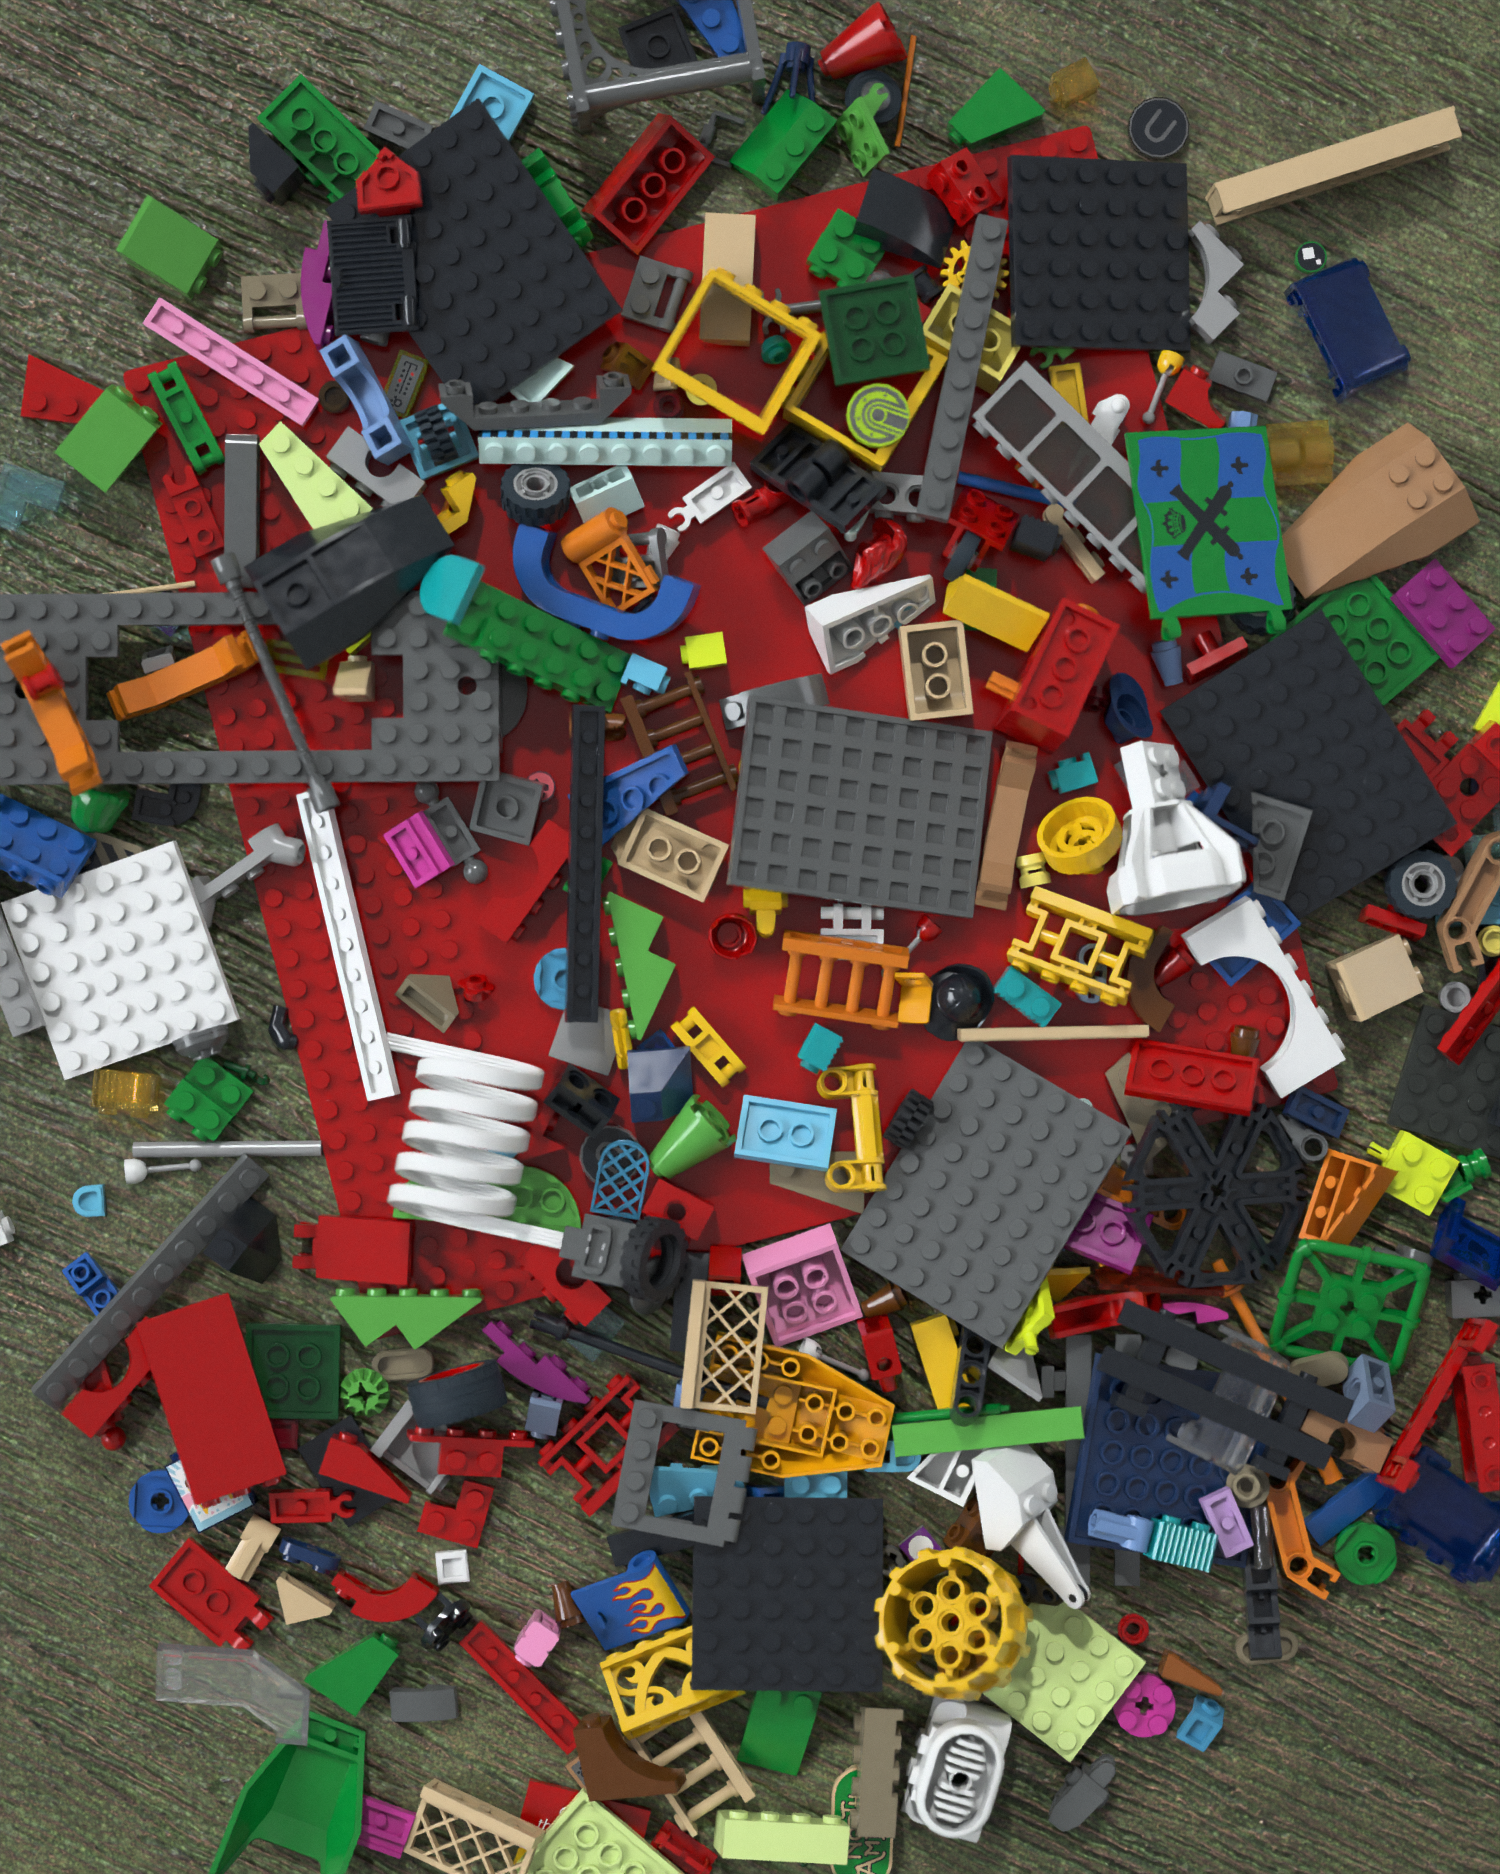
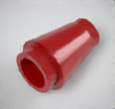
[1154,943,1197,988]

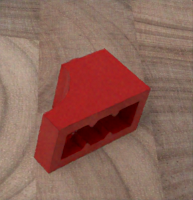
[1165,364,1226,428]

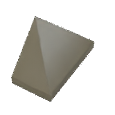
[395,974,459,1033]

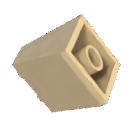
[1325,934,1424,1022]

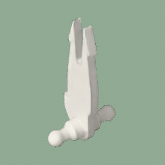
[1067,394,1130,485]

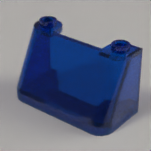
[1284,257,1411,404]

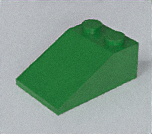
[736,1691,822,1776]

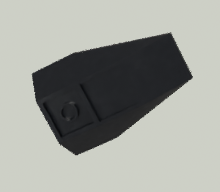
[244,494,456,672]

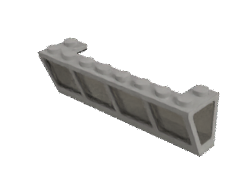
[972,361,1146,594]

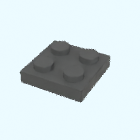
[469,772,545,846]

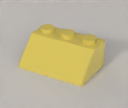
[923,283,1021,395]

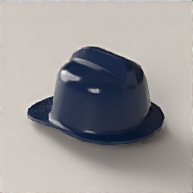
[1103,673,1153,744]

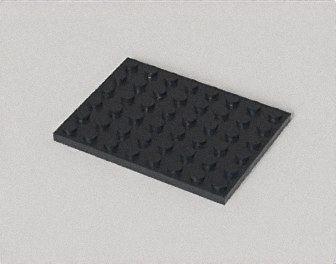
[325,98,623,405]
[1160,609,1458,920]

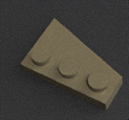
[1104,1052,1172,1164]
[770,1151,864,1214]

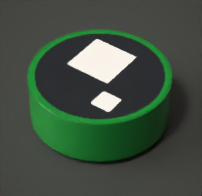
[1294,241,1327,274]

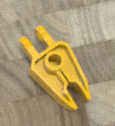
[743,888,788,939]

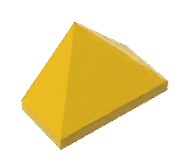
[1047,1264,1090,1303]

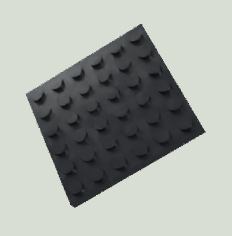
[1007,155,1191,353]
[691,1496,883,1692]

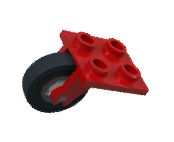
[942,485,1020,582]

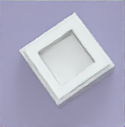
[435,1548,470,1585]

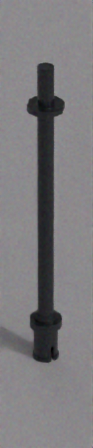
[529,1309,770,1410]

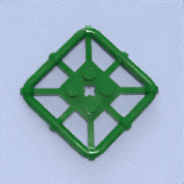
[1268,1238,1431,1377]

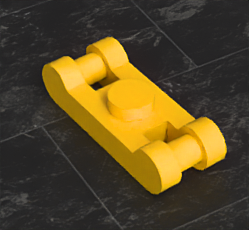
[670,1006,747,1088]

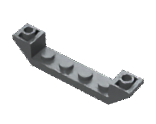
[438,372,631,430]

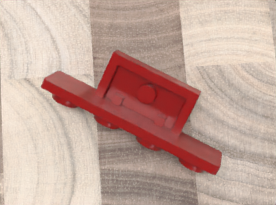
[407,1425,535,1478]

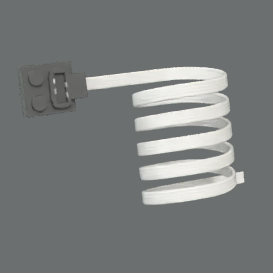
[387,1032,636,1287]

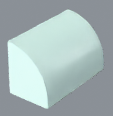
[570,465,645,523]

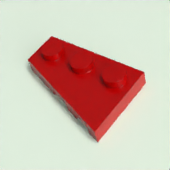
[20,354,104,425]

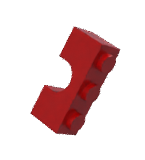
[518,1243,612,1327]

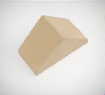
[276,1571,336,1625]

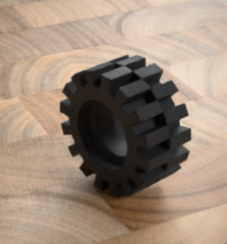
[883,1089,934,1150]

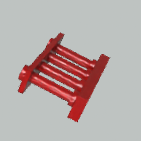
[1450,1354,1500,1493]

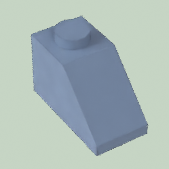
[525,1389,563,1439]

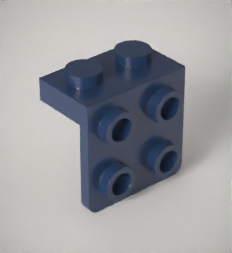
[1193,782,1260,853]

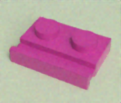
[383,810,455,889]
[357,1794,416,1859]

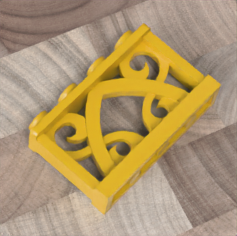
[600,1626,746,1741]

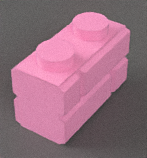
[514,1609,561,1668]

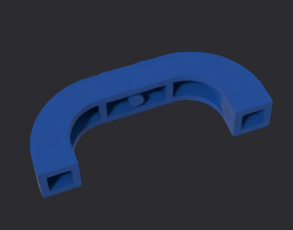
[513,523,701,640]

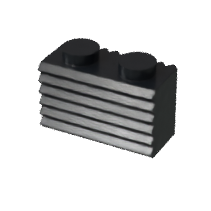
[1009,514,1063,562]

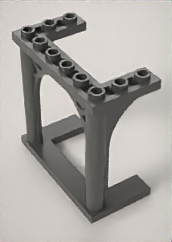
[549,0,766,135]

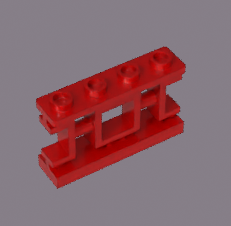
[537,1372,680,1517]

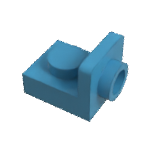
[1176,1694,1224,1752]

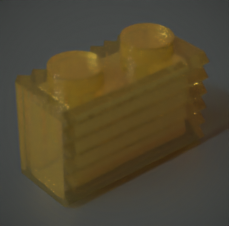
[90,1068,161,1118]

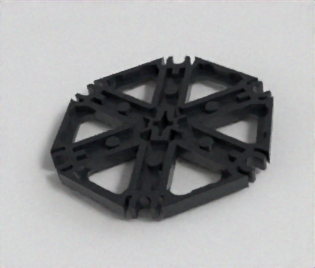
[1121,1098,1308,1288]

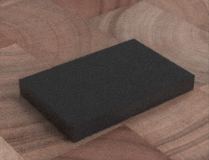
[298,1414,393,1528]

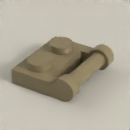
[240,273,308,333]

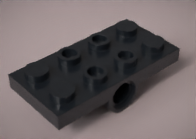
[750,422,887,534]

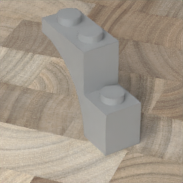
[1188,221,1244,345]

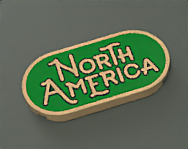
[830,1764,893,1874]

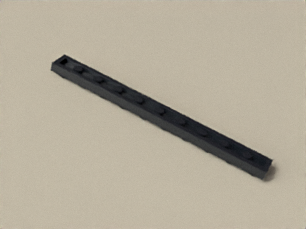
[564,705,605,1023]

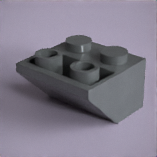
[762,511,853,606]

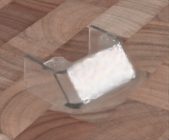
[1166,1325,1290,1475]

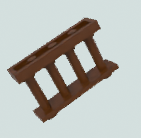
[620,671,739,817]

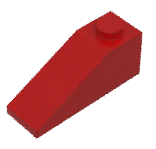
[318,1431,413,1504]

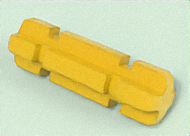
[609,1008,632,1069]

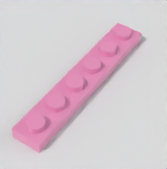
[143,297,320,427]

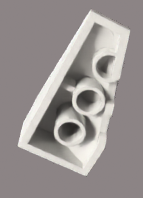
[805,574,936,675]

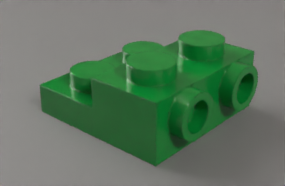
[806,208,886,287]
[164,1057,255,1142]

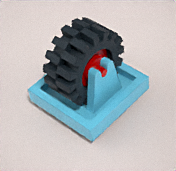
[400,403,479,481]

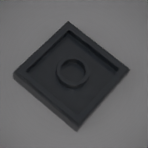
[617,5,698,69]

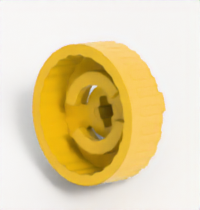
[1037,797,1123,875]

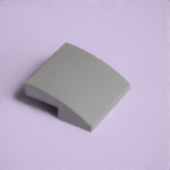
[548,1006,629,1076]

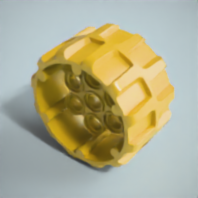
[874,1546,1034,1702]

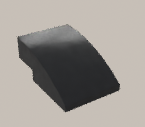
[853,168,956,269]

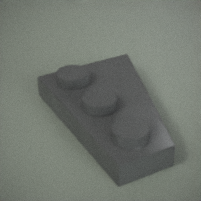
[1252,791,1313,901]

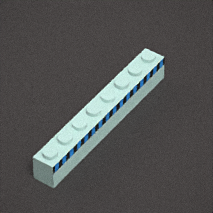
[478,417,732,466]

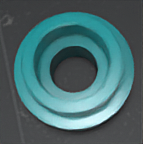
[761,335,792,364]

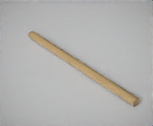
[109,581,197,593]

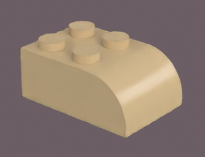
[898,620,973,721]

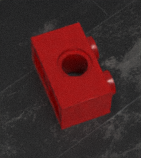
[641,1177,715,1243]

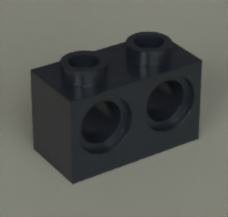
[543,1063,620,1138]

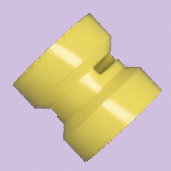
[1015,852,1051,888]

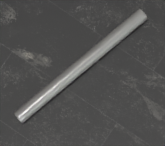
[132,1140,323,1157]

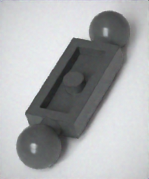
[414,782,488,884]

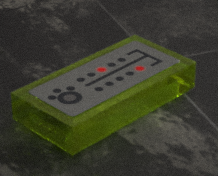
[384,349,430,419]

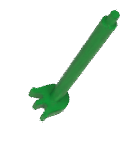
[888,1403,1011,1439]

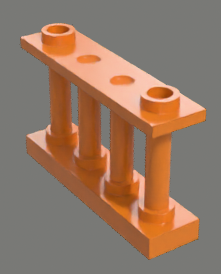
[773,929,909,1030]

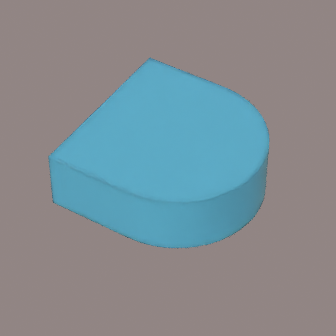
[72,1184,107,1217]

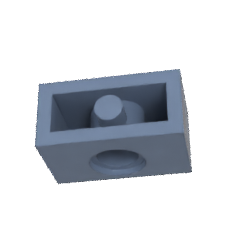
[1342,1353,1396,1433]

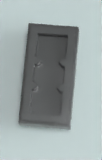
[1208,350,1278,403]

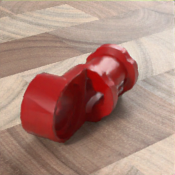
[732,480,791,526]

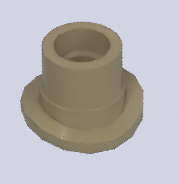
[1226,1464,1270,1508]

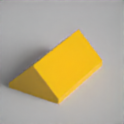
[943,574,1050,652]

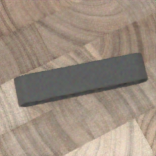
[224,434,260,588]

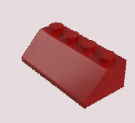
[581,113,715,255]

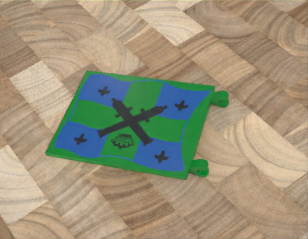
[1124,426,1293,642]

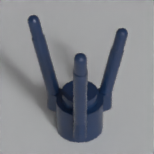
[761,41,815,115]

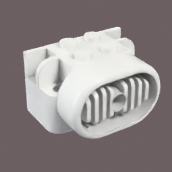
[900,1697,1012,1843]

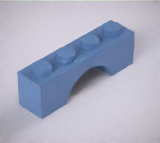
[319,334,414,465]

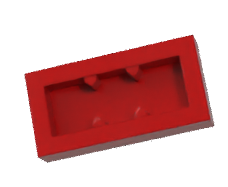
[1186,630,1248,684]
[1358,904,1428,942]

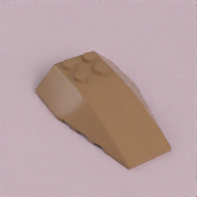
[1282,423,1480,600]

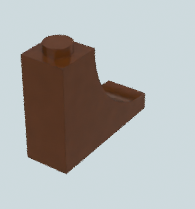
[573,1713,687,1802]

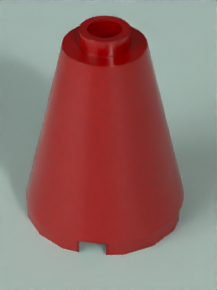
[817,1,908,80]

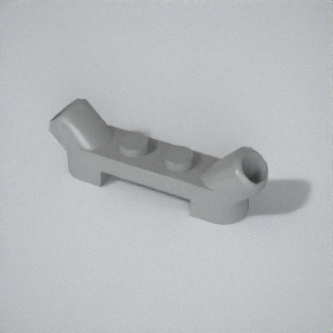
[191,823,306,928]

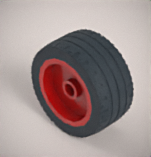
[407,1359,507,1429]

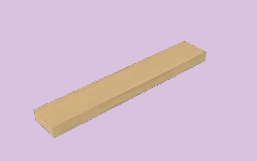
[957,1024,1149,1042]

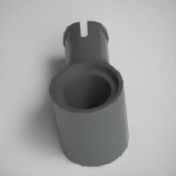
[1276,1113,1328,1165]

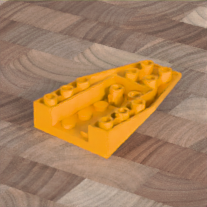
[690,1331,895,1478]

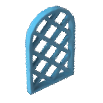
[590,1140,650,1220]

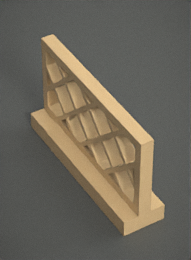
[680,1279,768,1414]
[403,1778,546,1874]

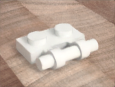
[820,904,884,960]

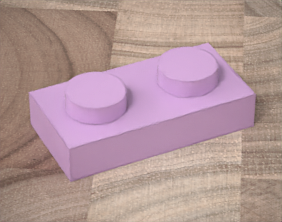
[1199,1486,1254,1558]

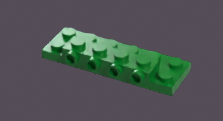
[257,74,380,204]
[442,581,631,713]

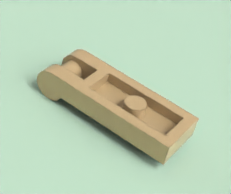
[1042,504,1105,584]

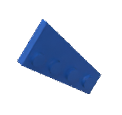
[676,0,746,57]
[567,744,689,847]

